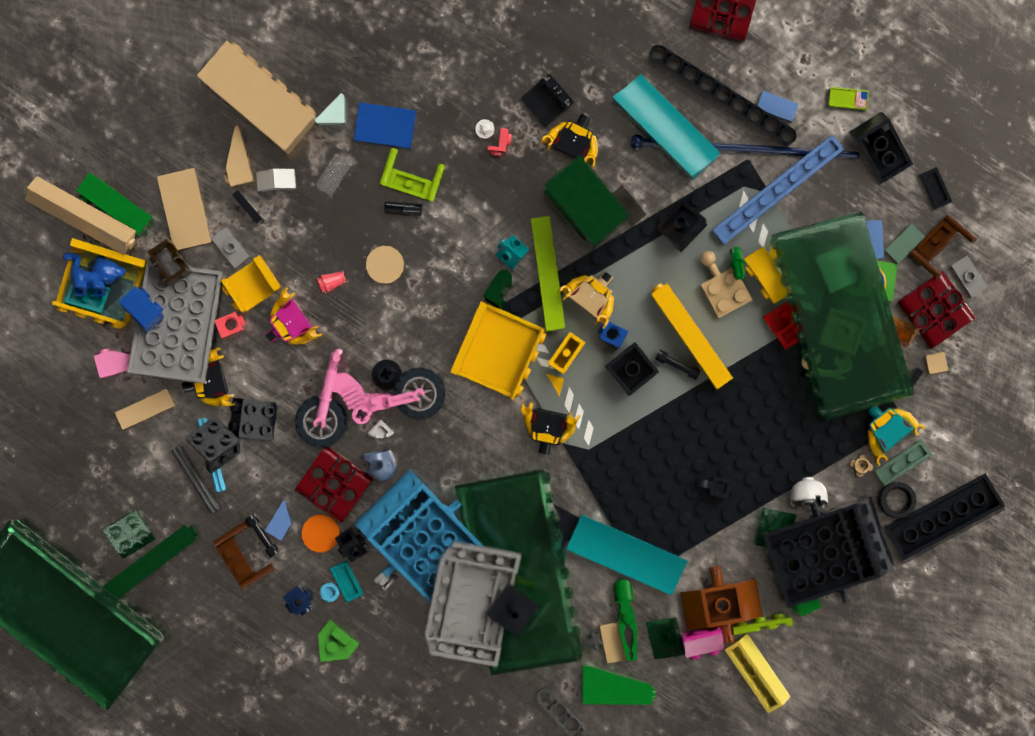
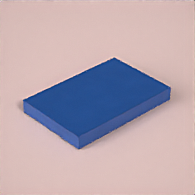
[354,102,417,149]

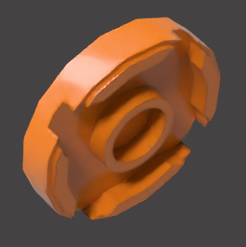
[301,514,340,552]

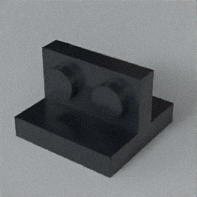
[656,201,707,252]

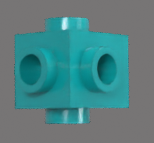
[495,234,530,270]

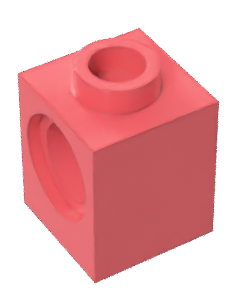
[215,312,246,339]

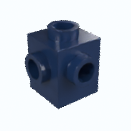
[283,585,313,616]

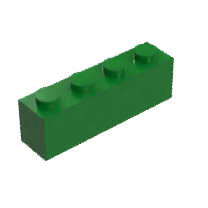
[76,172,154,237]

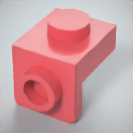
[487,128,512,156]

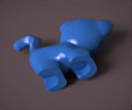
[63,252,126,297]

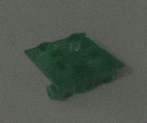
[755,508,796,548]
[102,510,156,559]

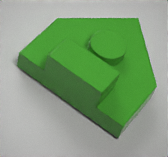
[318,619,360,662]

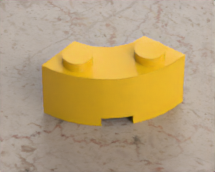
[744,246,793,304]

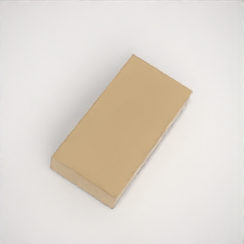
[599,622,626,664]

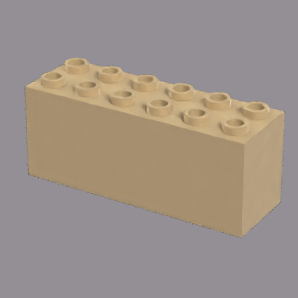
[197,41,317,155]

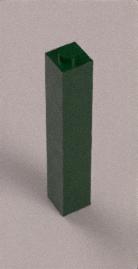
[93,523,199,609]

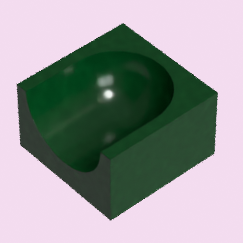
[543,155,630,251]

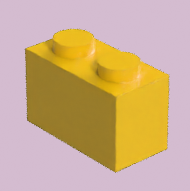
[548,332,586,374]

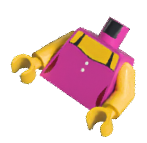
[265,286,322,345]

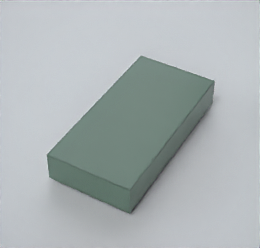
[884,223,925,264]

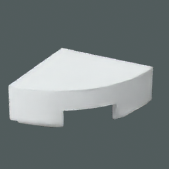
[367,419,395,439]

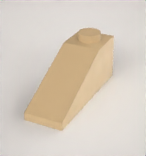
[224,125,255,188]

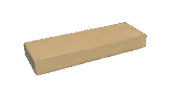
[115,389,176,430]

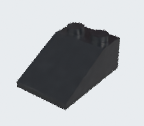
[849,112,913,184]

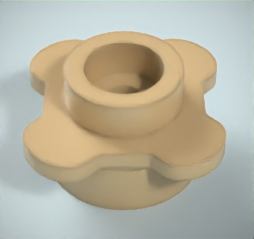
[850,454,873,477]

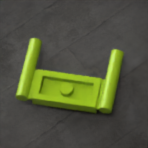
[379,148,445,202]

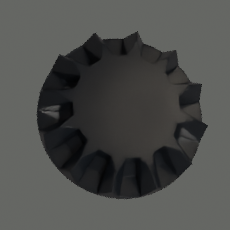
[372,359,402,390]

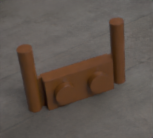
[909,214,977,279]
[213,521,276,590]

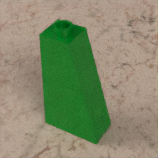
[582,664,656,705]

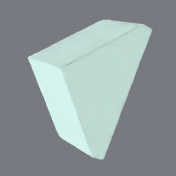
[315,93,346,125]

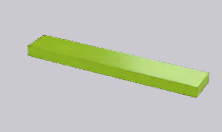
[531,216,566,332]

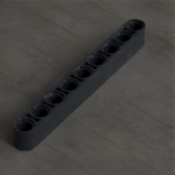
[649,45,797,146]

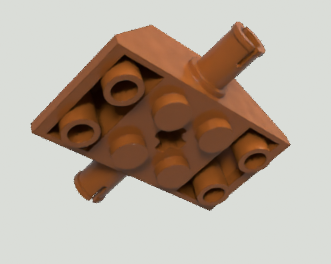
[680,566,763,644]

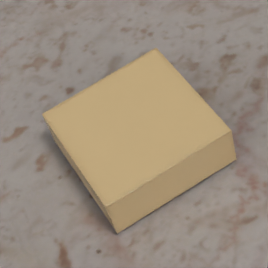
[925,352,948,374]

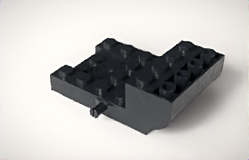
[762,495,896,608]

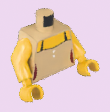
[557,271,614,329]

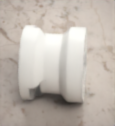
[373,570,397,591]

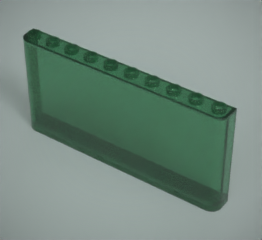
[770,211,914,421]
[455,469,584,675]
[0,519,164,711]

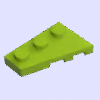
[732,613,793,635]

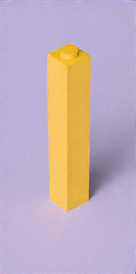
[651,283,733,390]

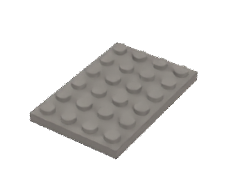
[128,262,223,384]

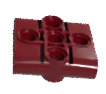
[689,0,756,42]
[898,271,976,349]
[294,446,373,524]

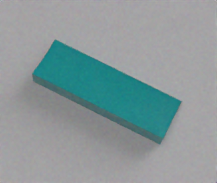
[612,74,721,181]
[566,514,688,595]

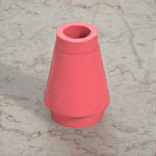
[316,271,346,293]

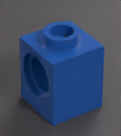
[598,321,628,349]

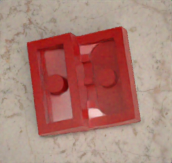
[763,296,818,350]

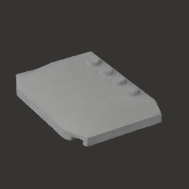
[425,541,521,666]

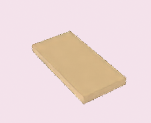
[157,168,212,251]

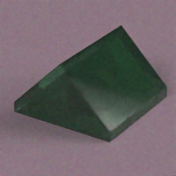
[646,615,685,659]

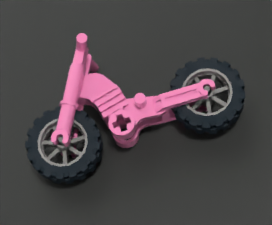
[294,349,445,448]

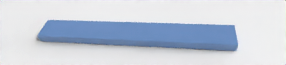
[712,134,844,245]

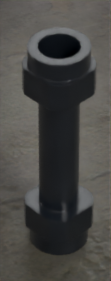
[655,349,701,380]
[245,513,280,558]

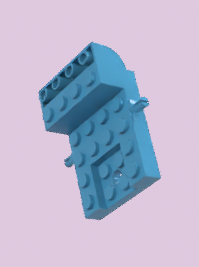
[354,469,484,604]

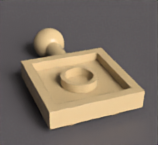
[700,251,753,318]

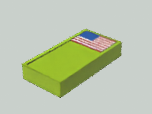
[828,87,869,111]

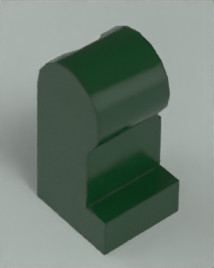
[483,270,515,309]

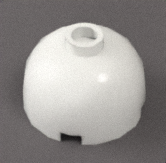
[790,477,828,511]

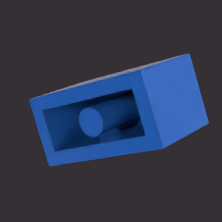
[119,286,164,333]

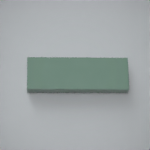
[873,439,932,487]

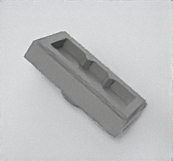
[211,227,250,269]
[951,255,988,298]

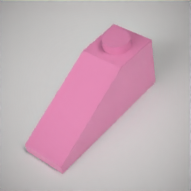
[94,348,131,379]

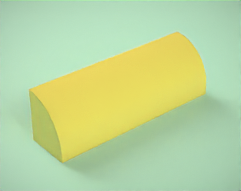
[725,633,790,713]

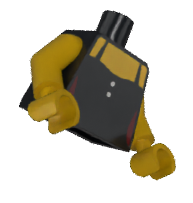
[539,114,598,169]
[182,348,235,407]
[520,402,580,455]

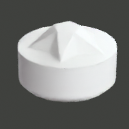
[475,119,495,139]

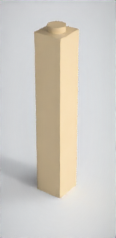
[25,176,136,255]

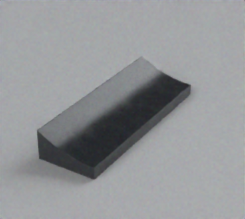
[884,473,1005,564]

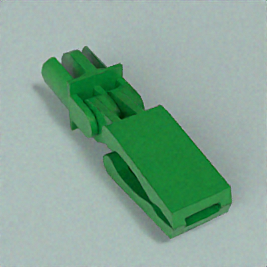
[613,579,637,661]

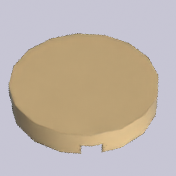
[366,246,404,284]

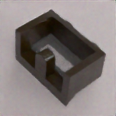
[148,239,193,285]

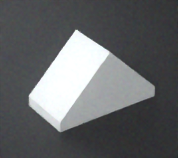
[256,169,296,192]

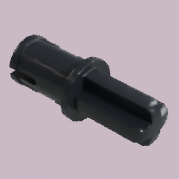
[384,201,422,216]

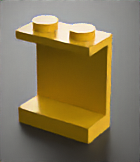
[221,255,282,313]

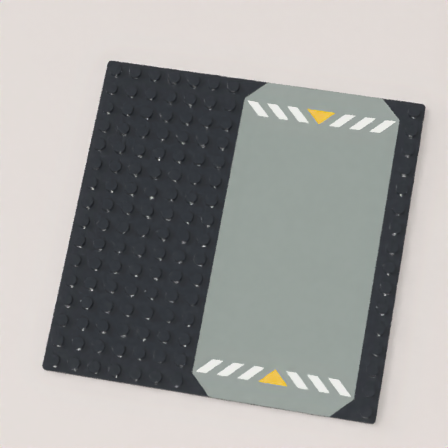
[497,160,898,556]

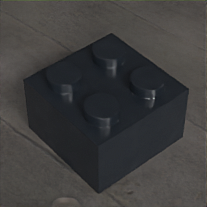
[604,342,659,396]

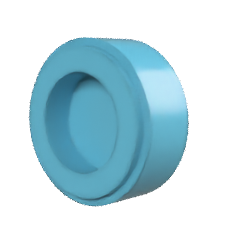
[320,583,340,602]

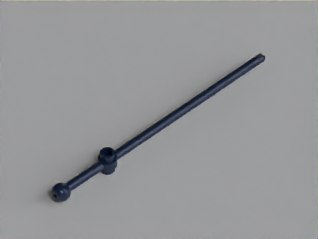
[631,134,860,159]

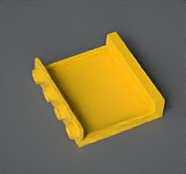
[450,301,547,400]

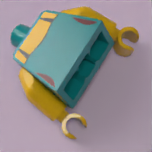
[867,405,925,465]

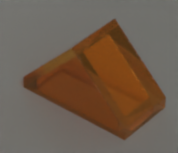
[881,315,920,347]

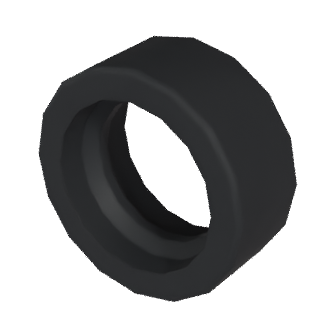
[878,482,917,518]

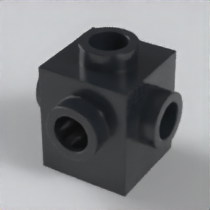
[335,527,367,563]

